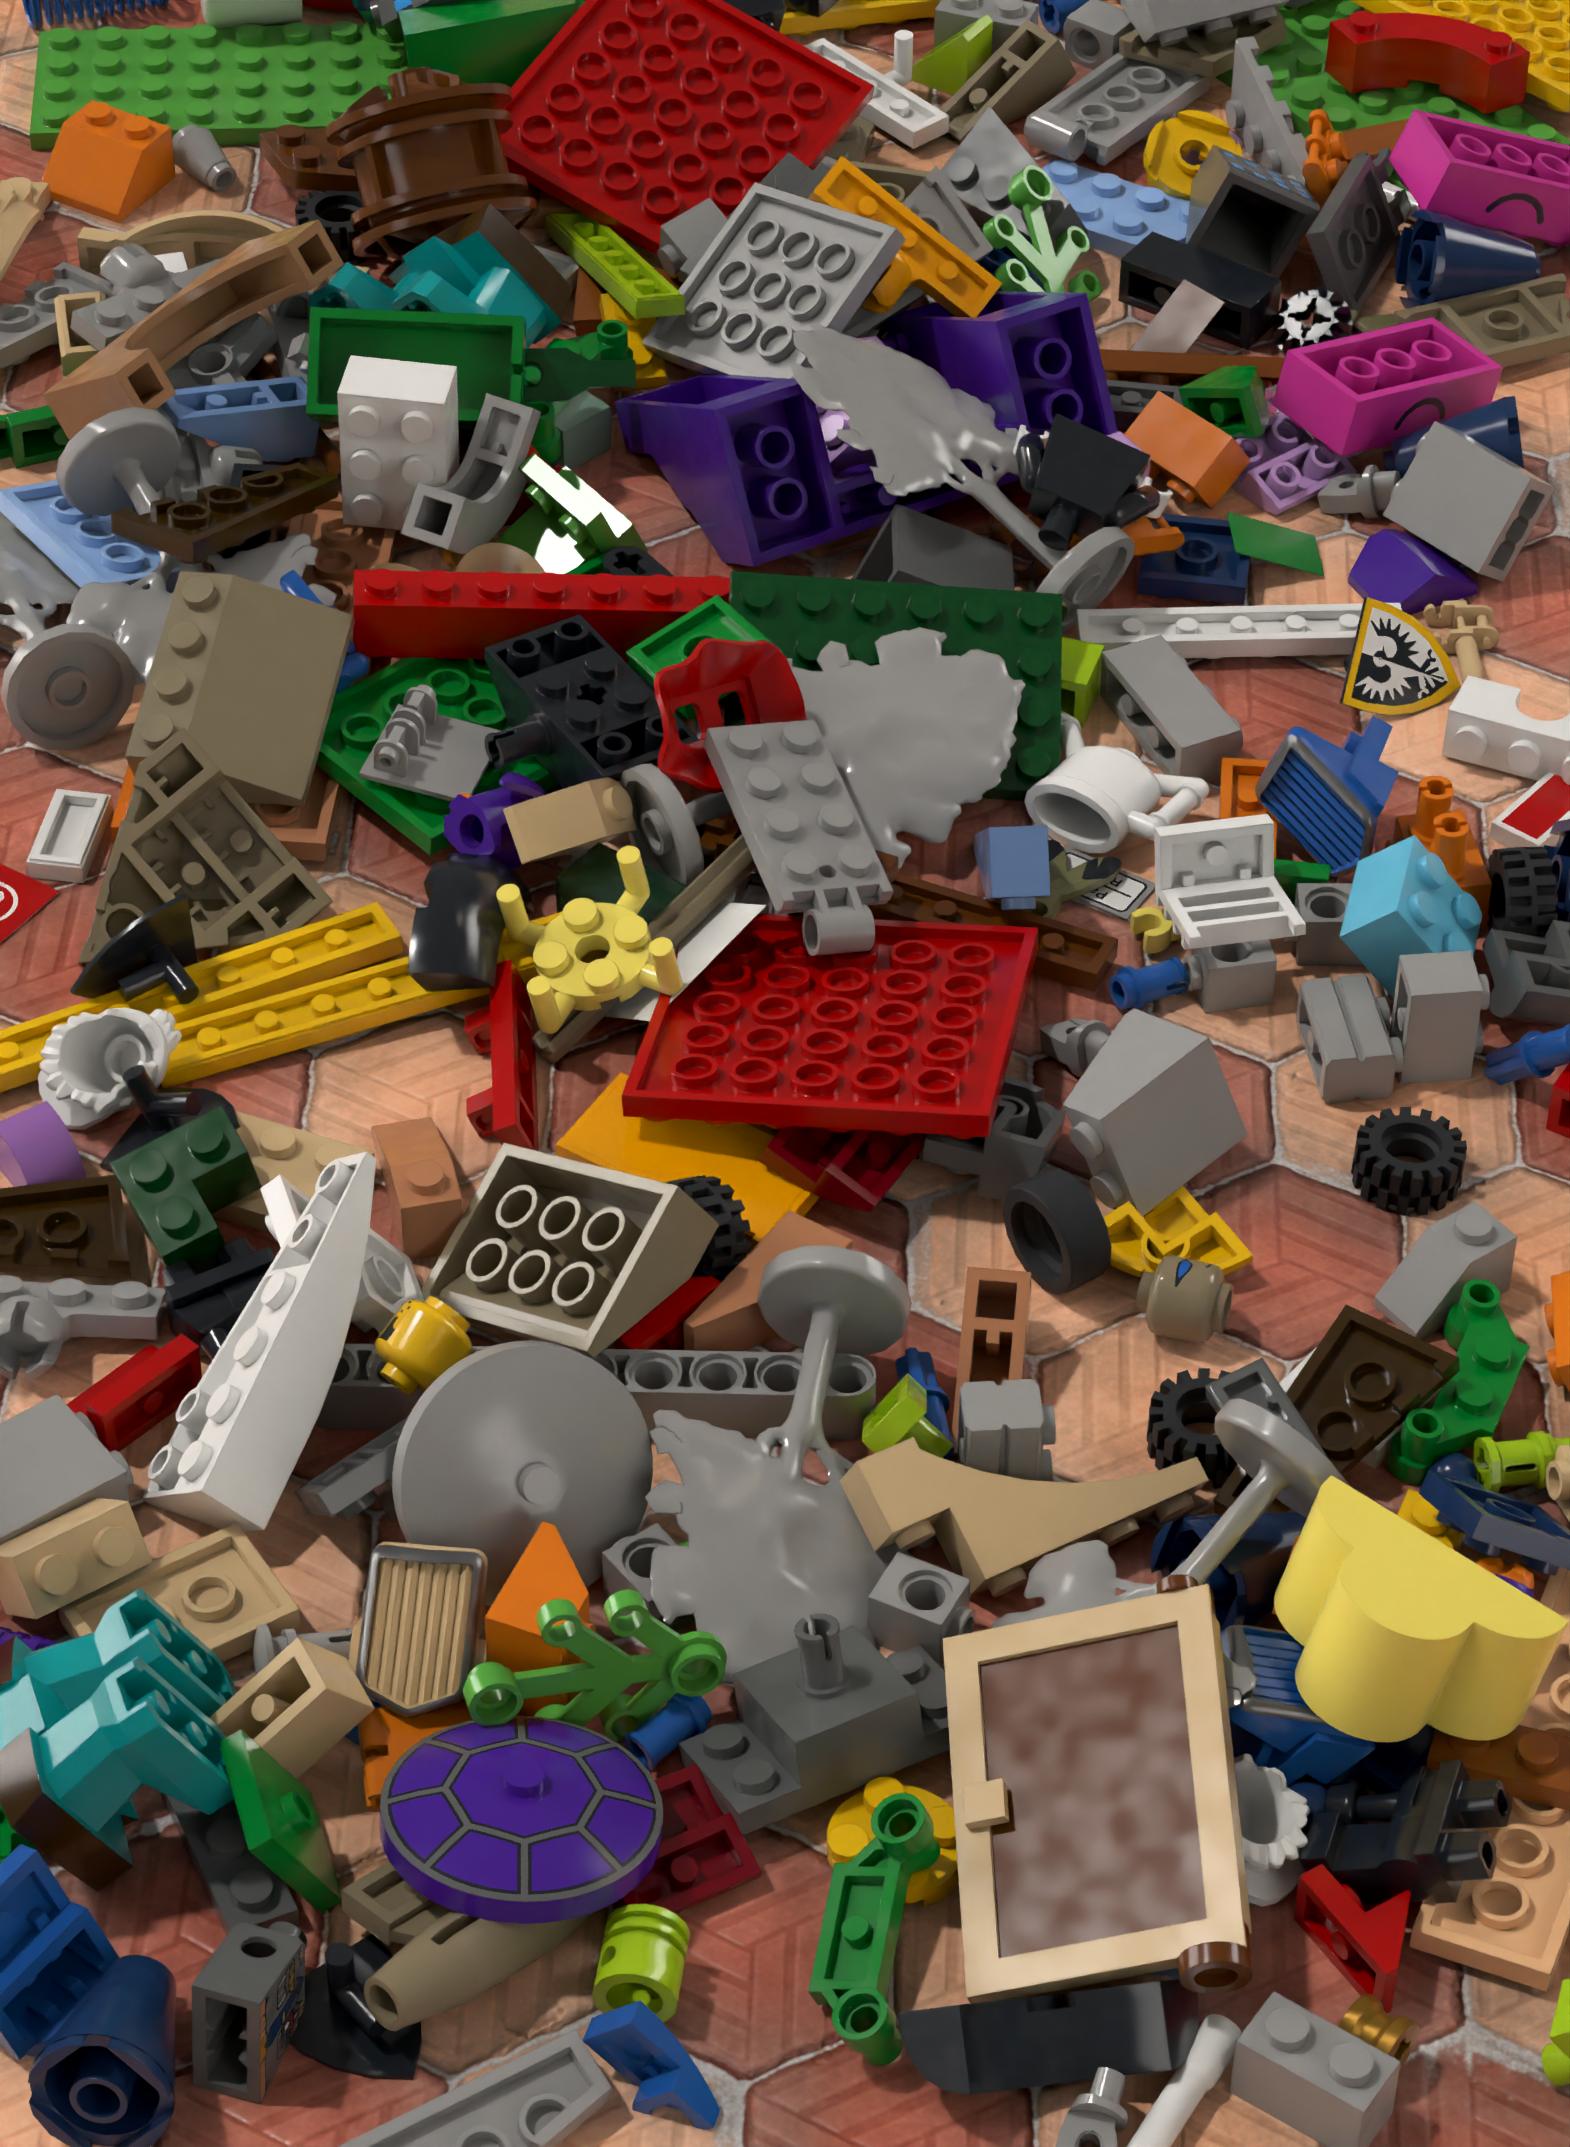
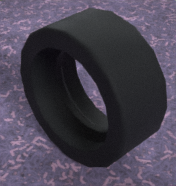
[1003,1168,1111,1294]

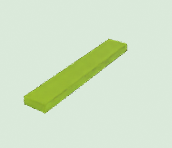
[546,211,685,319]

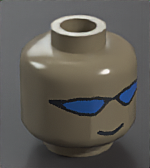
[1136,1255,1234,1343]

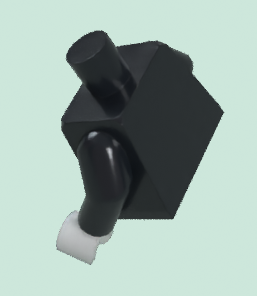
[1013,413,1173,551]

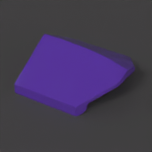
[1348,529,1478,615]

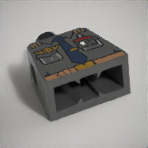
[192,1921,308,2104]

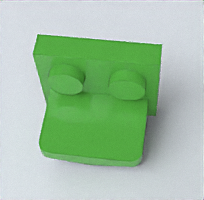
[498,453,648,574]

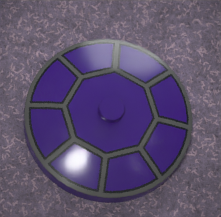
[379,1716,663,1924]

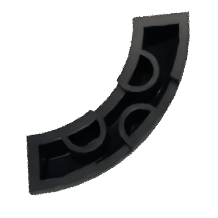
[408,853,534,992]
[898,1979,1199,2095]

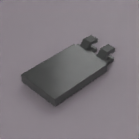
[1306,147,1412,317]

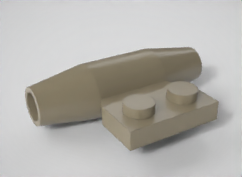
[342,1862,592,2031]

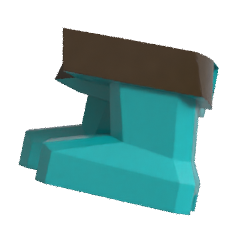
[309,203,573,349]
[0,1588,237,1892]

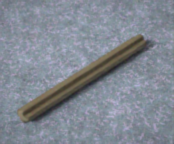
[532,834,757,1063]

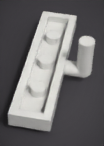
[805,30,949,149]

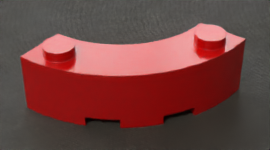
[1325,11,1530,114]

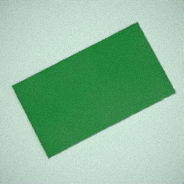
[1227,512,1324,576]

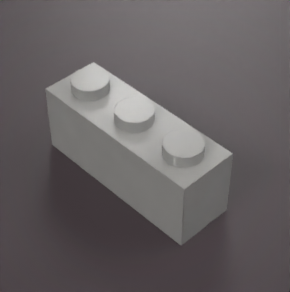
[1100,635,1243,782]

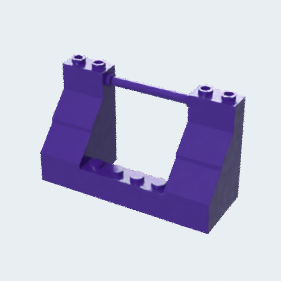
[614,291,1118,566]

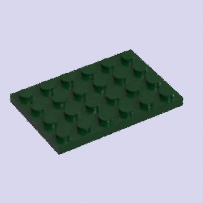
[723,571,1062,801]

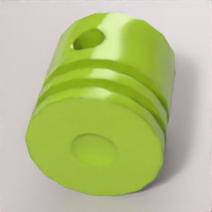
[592,1904,690,2022]

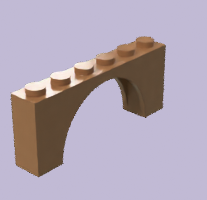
[42,219,344,440]

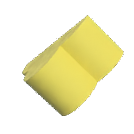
[1274,1475,1569,1742]

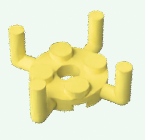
[496,846,683,1034]

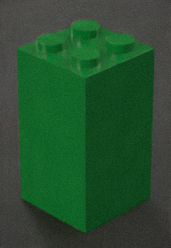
[398,0,583,88]

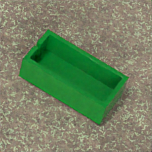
[306,307,527,428]

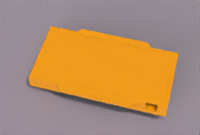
[555,1072,820,1254]

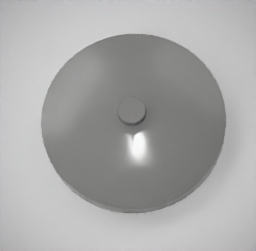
[392,1341,653,1606]

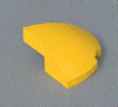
[1103,1185,1253,1277]

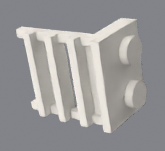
[1154,814,1306,950]

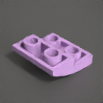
[1231,412,1357,515]

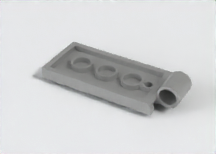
[1024,52,1211,166]
[703,720,893,956]

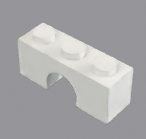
[1442,675,1570,785]

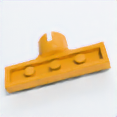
[808,156,1003,318]

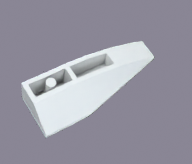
[142,1152,376,1532]

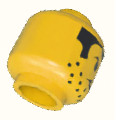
[375,1296,472,1396]

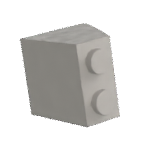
[1063,1008,1248,1217]

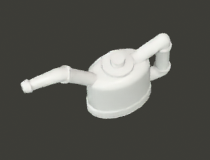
[1024,711,1209,853]

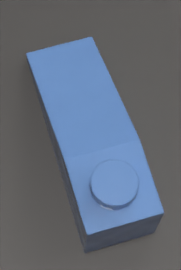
[161,376,320,462]
[972,825,1050,910]

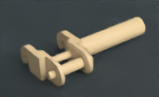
[1423,600,1499,683]

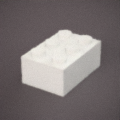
[337,355,459,530]

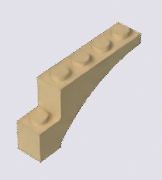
[839,1437,1209,1597]

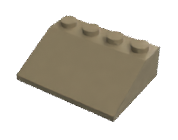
[125,571,355,807]
[421,1143,719,1358]

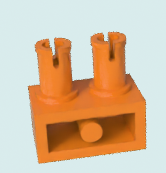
[1385,776,1492,928]

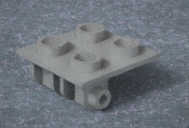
[359,685,501,801]

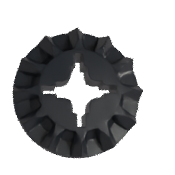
[1272,284,1353,355]

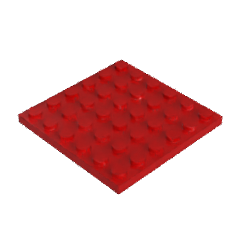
[501,0,874,256]
[621,914,1039,1139]

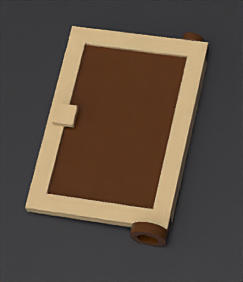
[943,1574,1252,2003]

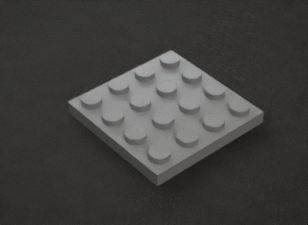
[641,182,906,379]

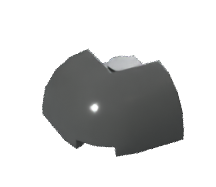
[1482,920,1570,1026]
[922,1076,1066,1199]

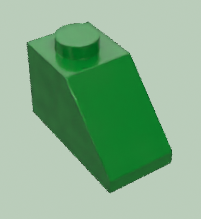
[1178,366,1270,438]

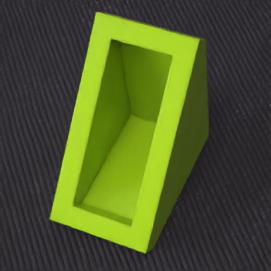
[911,13,993,95]

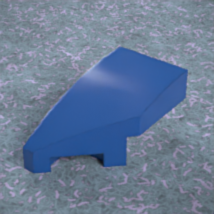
[583,2000,720,2130]

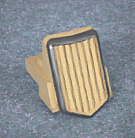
[348,1542,488,1718]

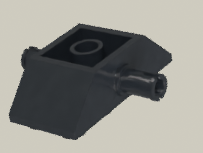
[484,614,700,789]

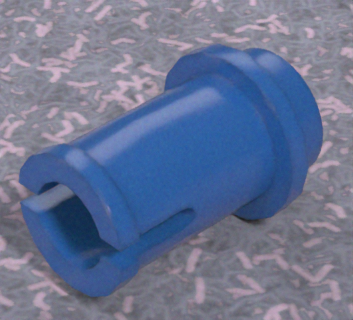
[1109,957,1188,1011]
[623,1693,713,1770]

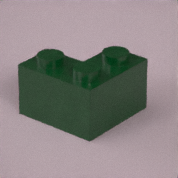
[110,1105,262,1273]

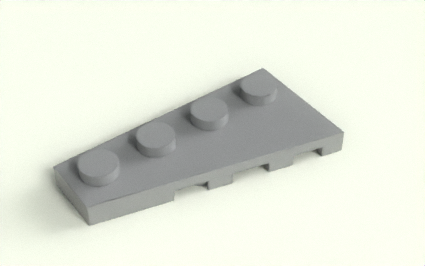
[1225,36,1319,221]
[841,166,993,338]
[0,261,108,370]
[338,2029,612,2147]

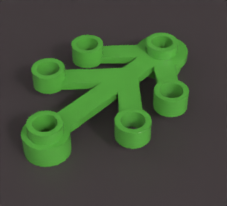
[983,165,1102,303]
[463,1589,727,1741]

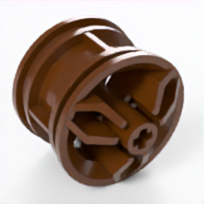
[325,67,539,262]

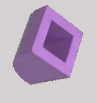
[0,1101,87,1187]

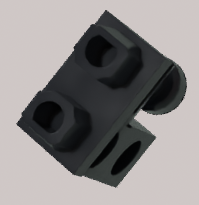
[162,1237,276,1361]
[1299,1760,1512,1905]

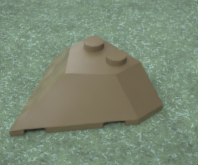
[78,727,333,965]

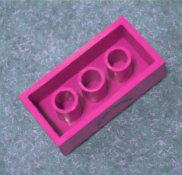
[1388,109,1570,248]
[1272,317,1503,456]

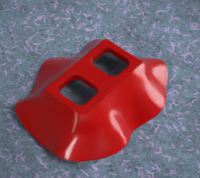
[654,638,807,793]

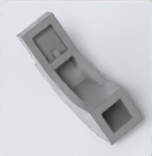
[401,393,541,554]

